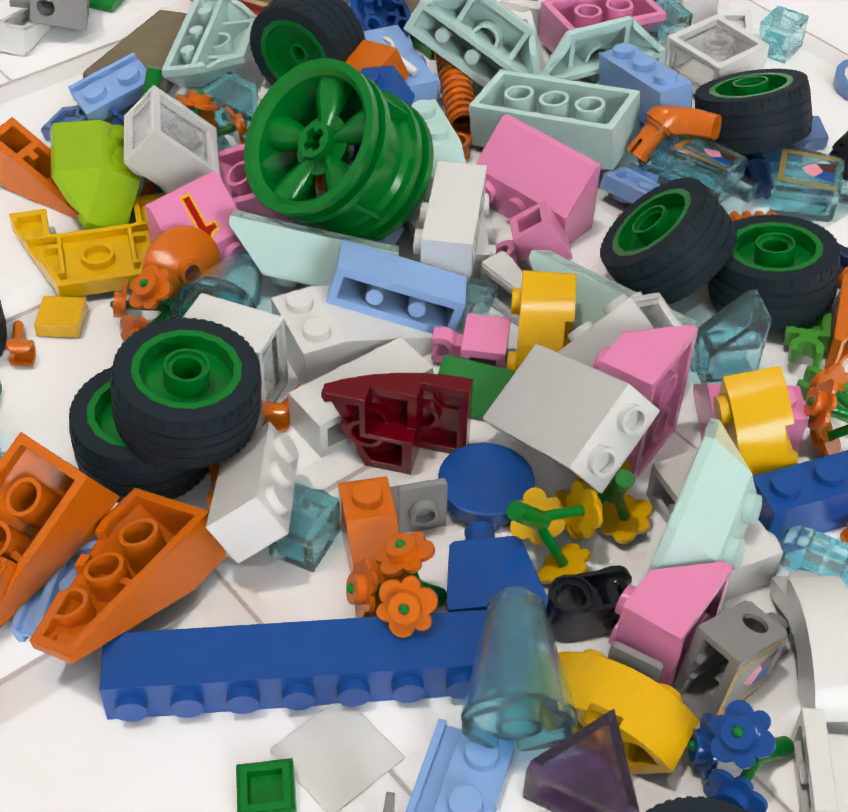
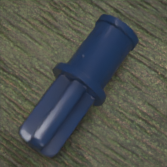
[737,153,775,200]

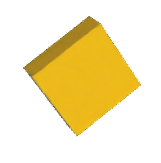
[34,296,88,338]

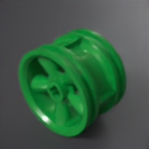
[244,58,434,241]

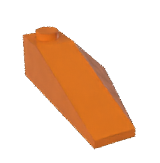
[0,432,120,628]
[29,488,227,664]

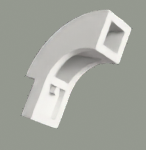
[770,570,848,722]

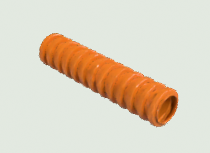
[434,52,475,136]

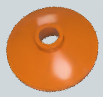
[142,225,221,302]

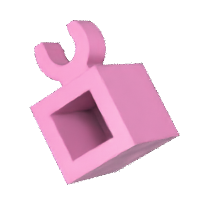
[496,200,573,271]
[431,313,511,368]

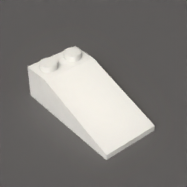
[271,286,464,384]

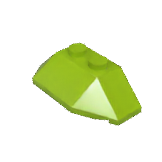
[50,120,141,229]

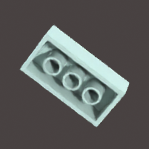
[469,69,640,170]

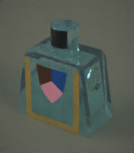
[657,136,759,203]
[769,145,848,222]

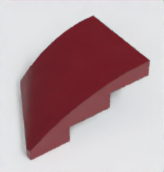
[321,373,474,475]

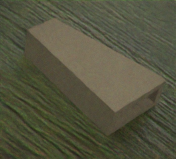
[83,10,187,95]

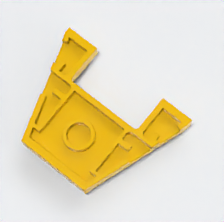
[9,193,166,297]

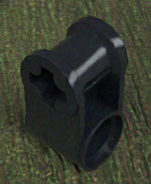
[544,565,632,643]

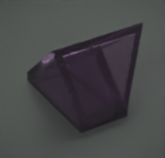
[522,709,640,812]

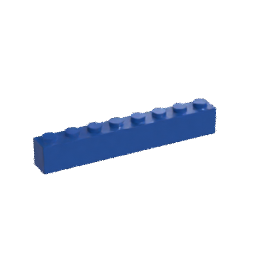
[99,606,545,722]

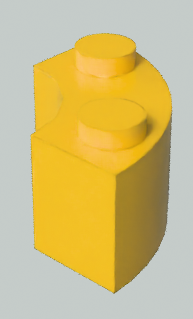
[506,270,577,371]
[713,366,798,476]
[528,649,699,774]

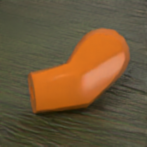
[626,105,722,163]

